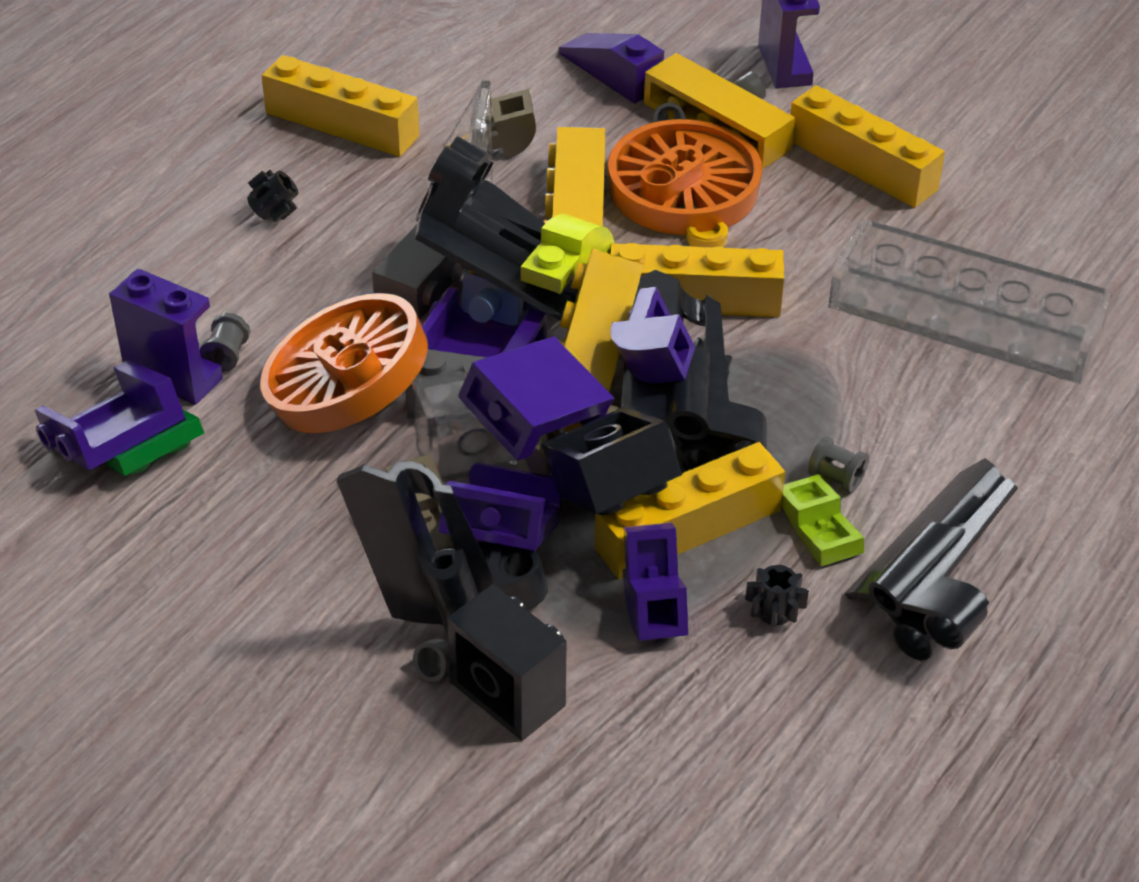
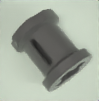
[200,312,251,371]
[808,436,869,492]

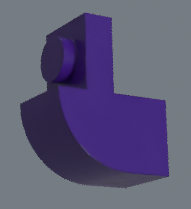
[610,287,696,383]
[622,523,689,641]

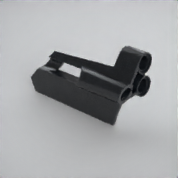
[415,136,578,321]
[621,270,767,472]
[844,458,1018,661]
[337,461,548,633]

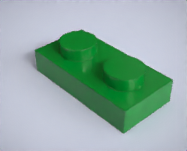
[104,409,205,476]

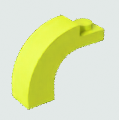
[521,214,614,294]

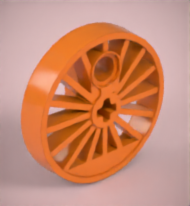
[608,119,762,235]
[260,293,428,433]

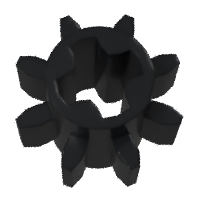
[247,169,298,221]
[745,564,809,626]

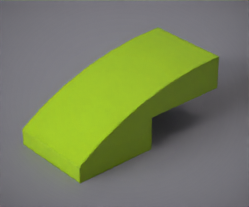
[782,474,864,567]

